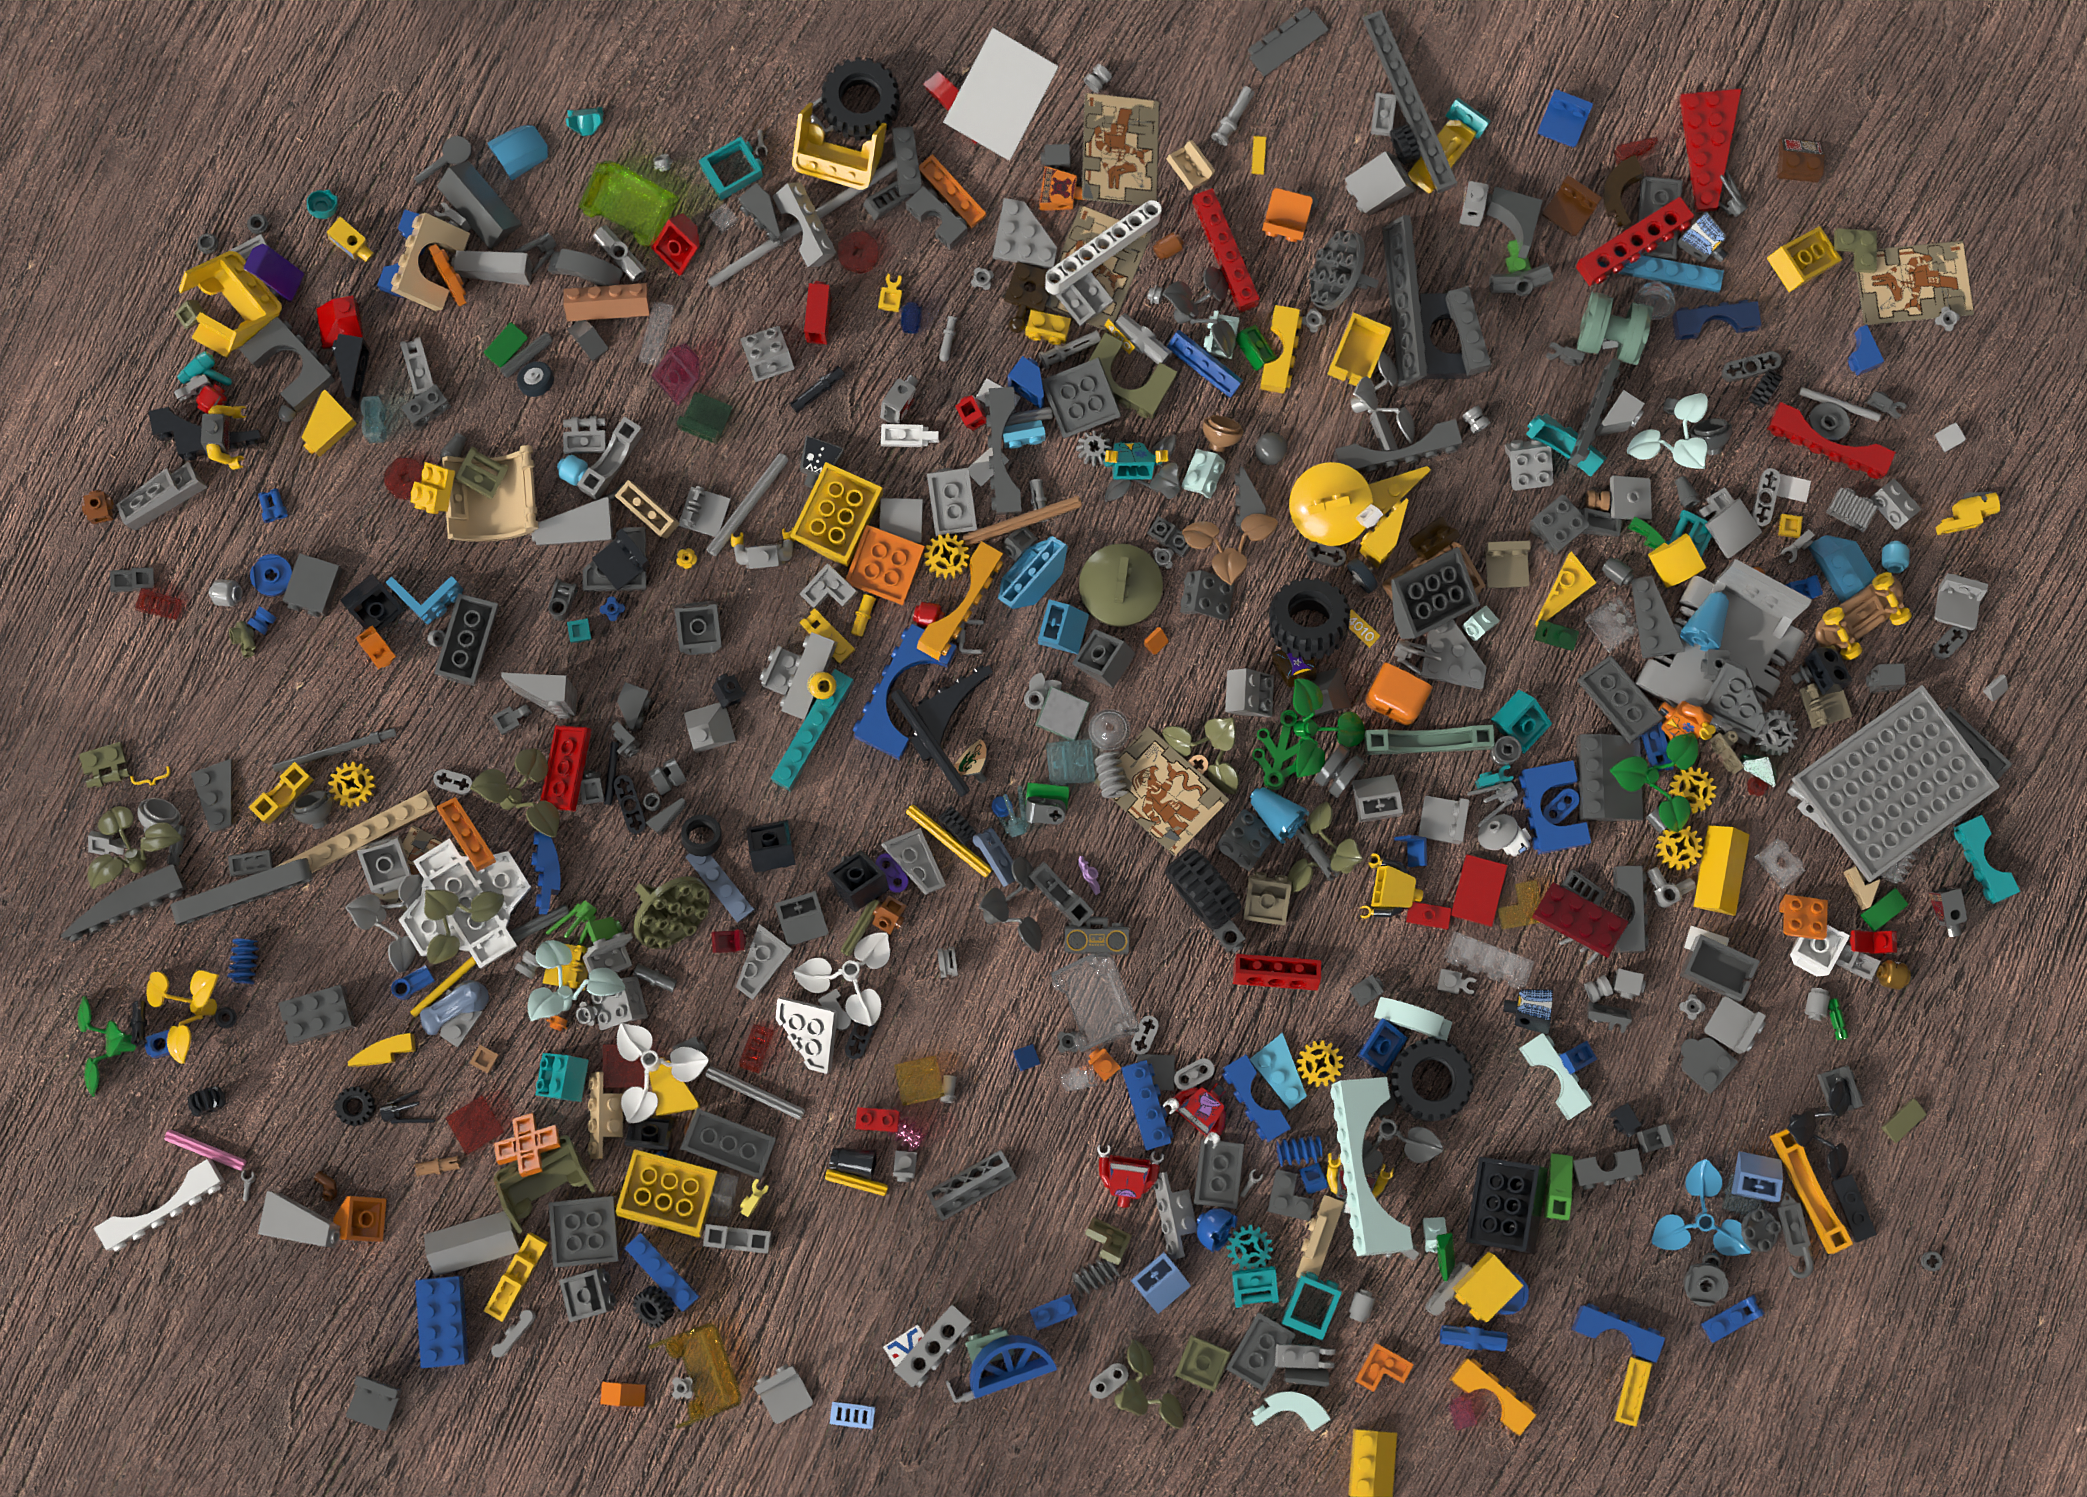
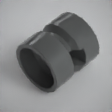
[1490,736,1522,767]
[648,757,687,796]

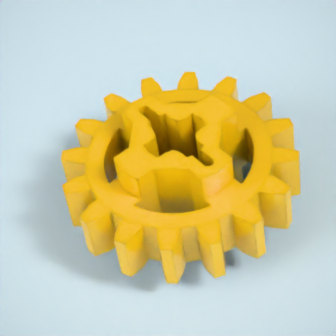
[924,533,969,580]
[328,762,376,808]
[1669,767,1716,813]
[1656,826,1703,871]
[1297,1040,1344,1087]

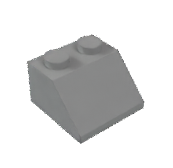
[1595,390,1645,436]

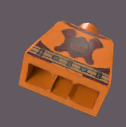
[1040,166,1085,210]

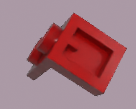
[1850,930,1897,954]
[855,1107,900,1132]

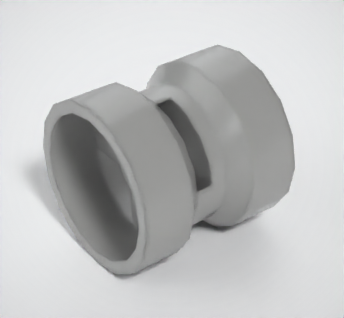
[1084,64,1112,93]
[1462,405,1491,434]
[514,951,541,979]
[1584,975,1613,1003]

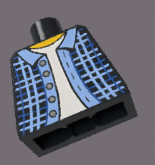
[1503,989,1553,1034]

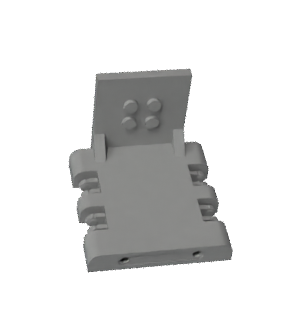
[1635,559,1812,746]

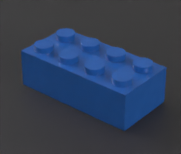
[415,1276,469,1368]

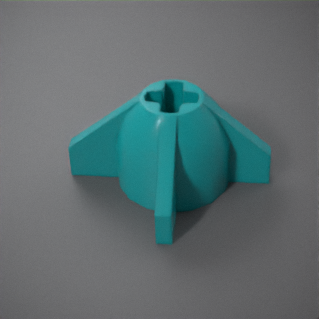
[566,106,603,136]

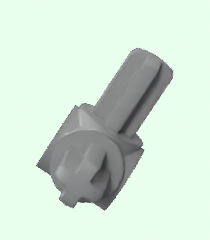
[1647,867,1696,908]

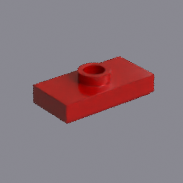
[1406,902,1451,930]

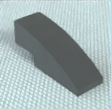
[1578,508,1622,537]

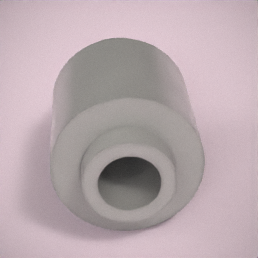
[1805,988,1830,1021]
[1349,1289,1376,1323]

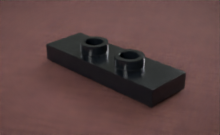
[1831,1174,1877,1243]

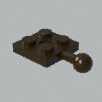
[1004,262,1055,333]

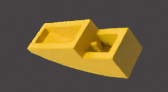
[348,1033,416,1067]

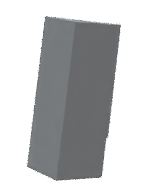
[116,461,207,530]
[424,1211,520,1277]

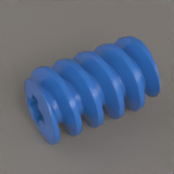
[227,939,259,984]
[1276,1136,1322,1166]

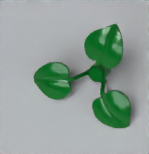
[1293,679,1365,777]
[1610,732,1698,832]
[77,996,136,1097]

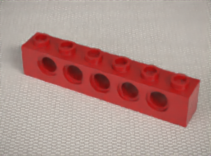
[1192,188,1260,313]
[1576,196,1694,286]

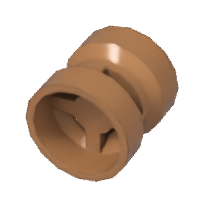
[1585,490,1610,512]

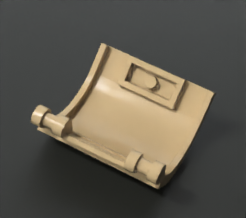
[442,445,539,542]

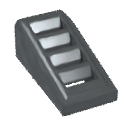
[863,181,910,220]
[646,798,687,835]
[1560,869,1606,906]

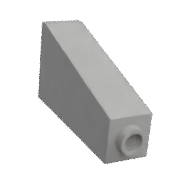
[451,251,533,286]
[531,497,614,546]
[258,1191,341,1248]

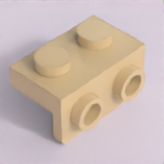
[1166,140,1215,191]

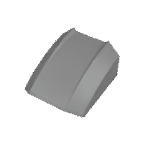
[357,835,411,894]

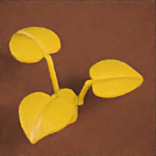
[146,971,219,1064]

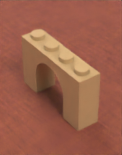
[391,213,470,311]

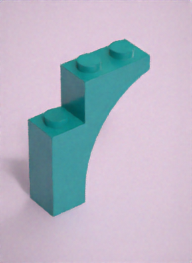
[1526,413,1607,477]

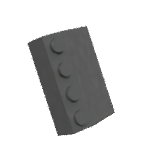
[1391,547,1480,639]
[1576,734,1643,822]

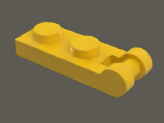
[799,608,855,664]

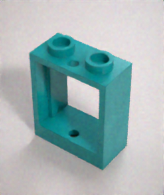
[698,136,764,200]
[1282,1271,1342,1340]

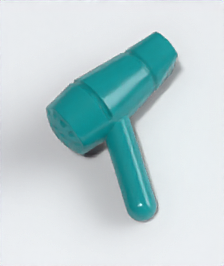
[176,351,232,386]

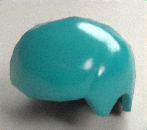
[306,189,338,220]

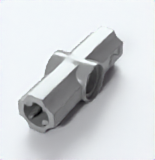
[593,225,647,282]
[1114,313,1172,364]

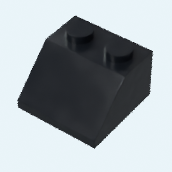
[340,573,404,632]
[746,820,796,873]
[827,850,889,912]

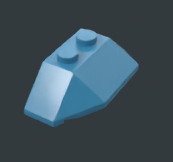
[1808,535,1877,604]
[998,536,1068,609]

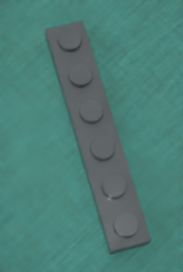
[1568,358,1620,466]

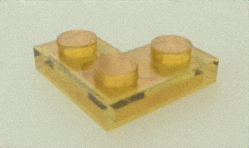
[1498,880,1541,930]

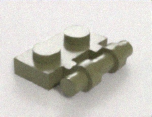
[79,742,130,788]

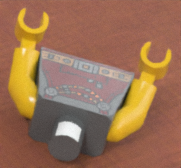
[201,405,247,470]
[1327,1153,1394,1214]

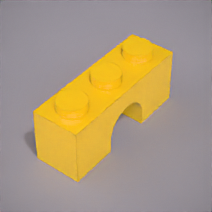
[249,762,314,825]

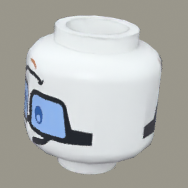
[1503,826,1532,857]

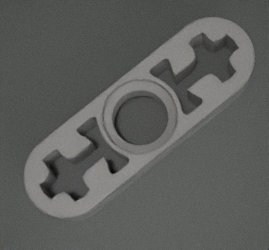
[1751,468,1781,528]

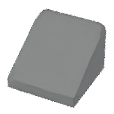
[1934,422,1966,453]
[1983,674,2008,702]

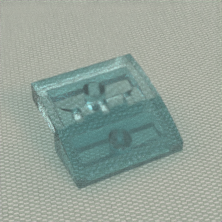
[1046,740,1095,785]

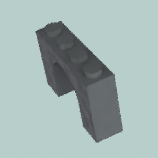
[239,316,335,413]

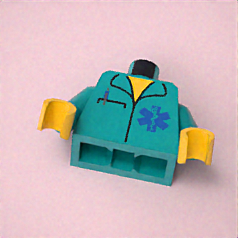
[1103,439,1169,480]

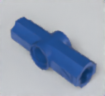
[1440,1325,1507,1352]

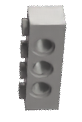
[894,1305,971,1388]

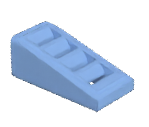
[830,1402,875,1429]

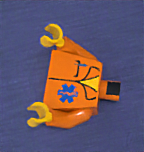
[1658,701,1716,766]

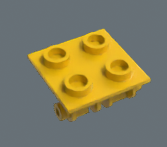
[543,944,588,991]

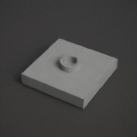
[1610,476,1652,521]

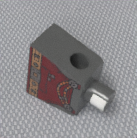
[1928,887,1967,937]

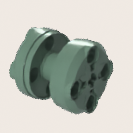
[1576,291,1653,365]

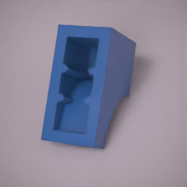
[1848,325,1884,376]

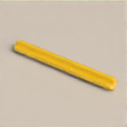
[906,804,992,877]

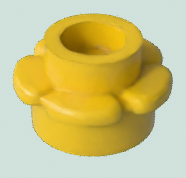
[676,548,697,569]

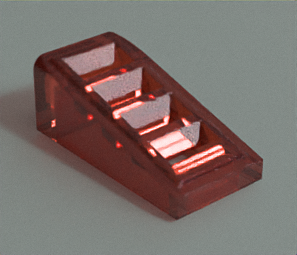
[1614,137,1658,165]
[135,588,183,621]
[739,1024,774,1074]

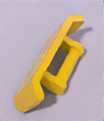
[1407,120,1476,194]

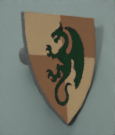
[954,739,988,784]

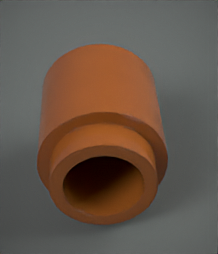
[1152,232,1184,261]

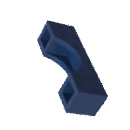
[1672,300,1761,341]

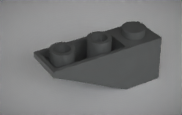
[738,183,784,246]
[1235,467,1266,533]

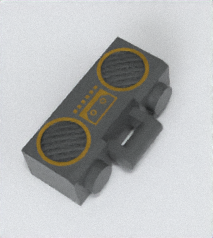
[1064,916,1129,955]

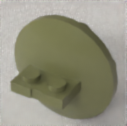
[1079,544,1163,627]
[634,876,710,950]

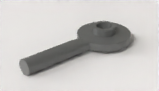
[414,136,472,185]

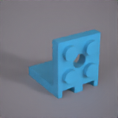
[385,576,464,625]

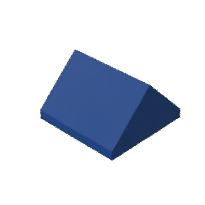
[1357,1018,1407,1074]

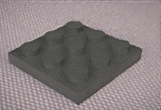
[1041,358,1122,439]
[548,1196,619,1268]

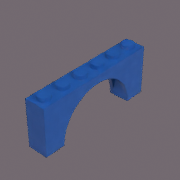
[853,624,957,760]

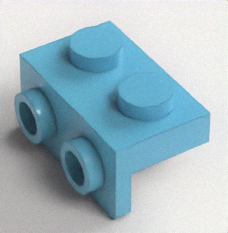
[1002,420,1046,449]

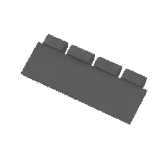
[1248,7,1328,77]

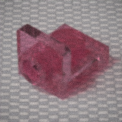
[1448,1396,1477,1430]

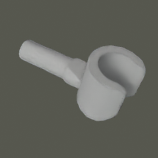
[755,130,768,157]
[1239,1169,1263,1198]
[241,1170,256,1201]

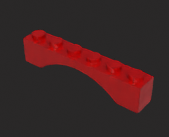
[1767,402,1896,479]

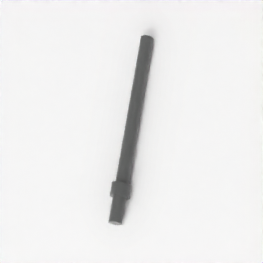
[272,728,397,772]

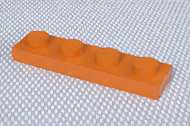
[919,154,986,229]
[436,797,496,872]

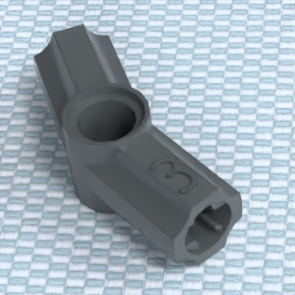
[1489,263,1554,296]

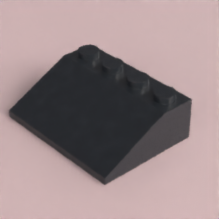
[1465,1157,1548,1255]

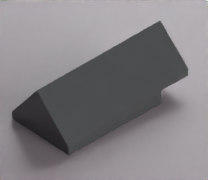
[437,161,522,250]

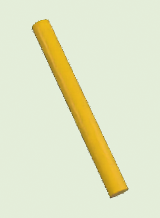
[410,956,476,1018]

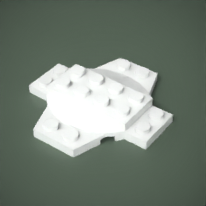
[399,838,532,969]

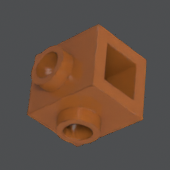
[82,490,114,525]
[872,895,907,934]

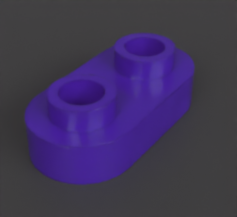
[875,853,908,893]

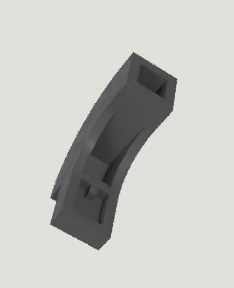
[547,249,623,286]
[1028,861,1094,927]

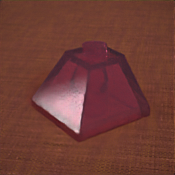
[651,343,700,406]

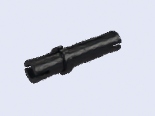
[789,365,846,414]

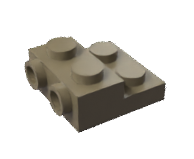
[1243,872,1292,925]

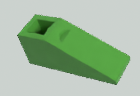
[1544,1153,1573,1221]

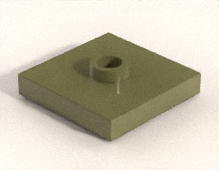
[1174,1335,1231,1393]

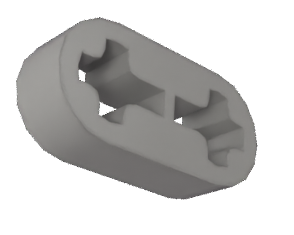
[433,769,473,795]
[1131,1016,1159,1055]

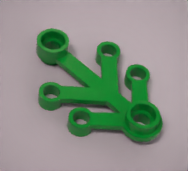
[1252,710,1306,790]

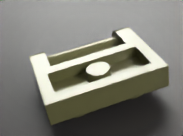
[454,446,509,499]

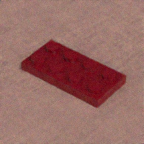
[1532,882,1629,958]

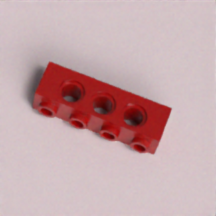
[1233,954,1321,991]

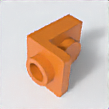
[1088,1048,1121,1082]

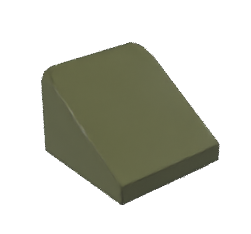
[175,300,207,329]

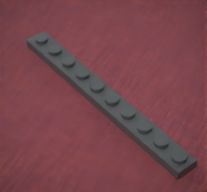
[1363,10,1457,193]

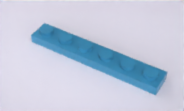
[1598,251,1724,293]

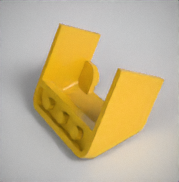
[792,102,887,190]
[178,251,282,352]

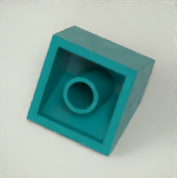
[1491,690,1552,754]

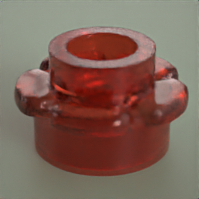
[1747,776,1768,797]

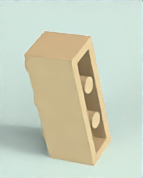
[615,480,680,539]

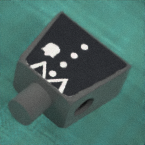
[800,436,845,489]

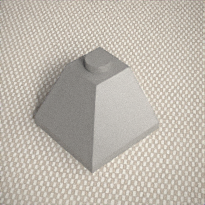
[684,703,736,753]

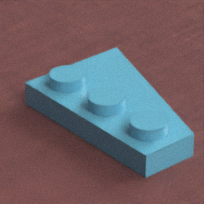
[1249,1033,1306,1110]

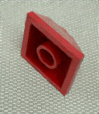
[651,213,700,276]
[316,295,364,349]

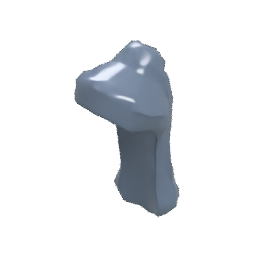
[420,980,489,1035]

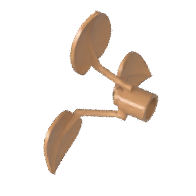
[1182,514,1278,585]

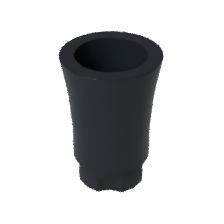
[830,1147,877,1179]

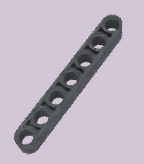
[170,858,313,926]

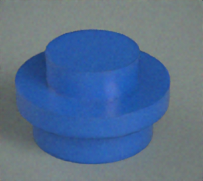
[991,796,1013,817]

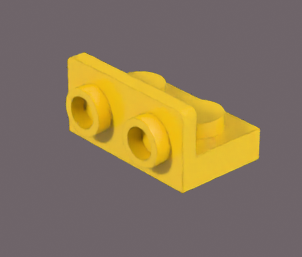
[1025,310,1071,345]

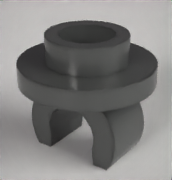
[1791,664,1813,684]

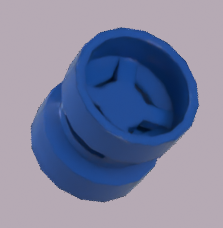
[247,606,277,635]

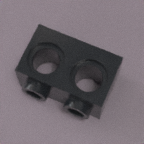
[1804,645,1853,695]

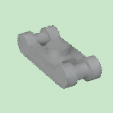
[491,1310,536,1357]

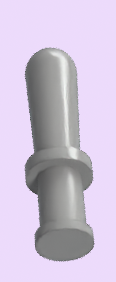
[939,316,958,362]

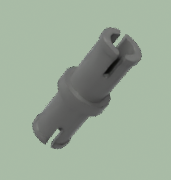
[633,963,678,992]

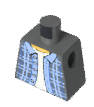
[1677,212,1729,263]

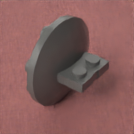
[1309,229,1379,310]

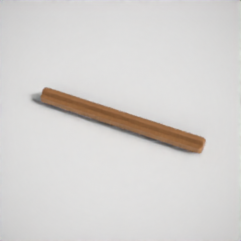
[963,496,1082,546]

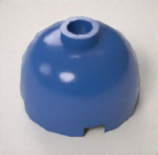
[1197,1208,1238,1252]

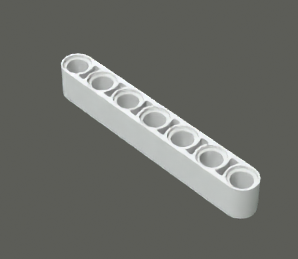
[1045,200,1161,294]

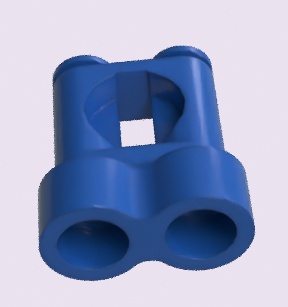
[258,488,288,523]

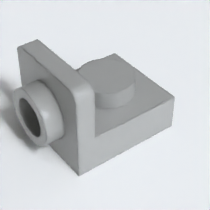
[893,1151,917,1182]

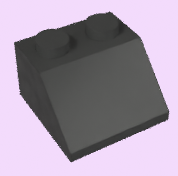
[1072,629,1136,688]

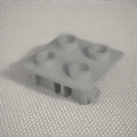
[678,486,731,537]

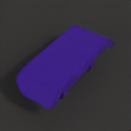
[244,243,305,303]

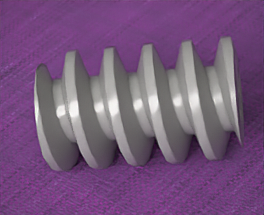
[1095,751,1128,798]

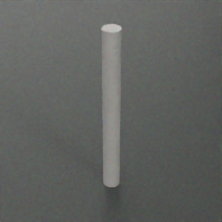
[1799,387,1881,421]

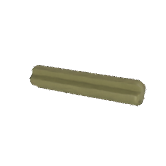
[840,899,881,956]

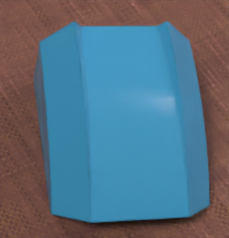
[487,125,548,181]

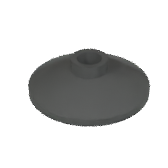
[1809,403,1850,441]

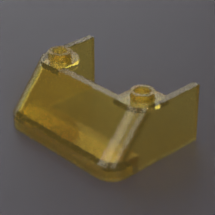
[648,1323,742,1429]

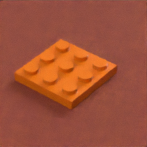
[846,524,925,605]

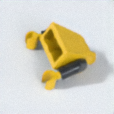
[1360,854,1423,919]

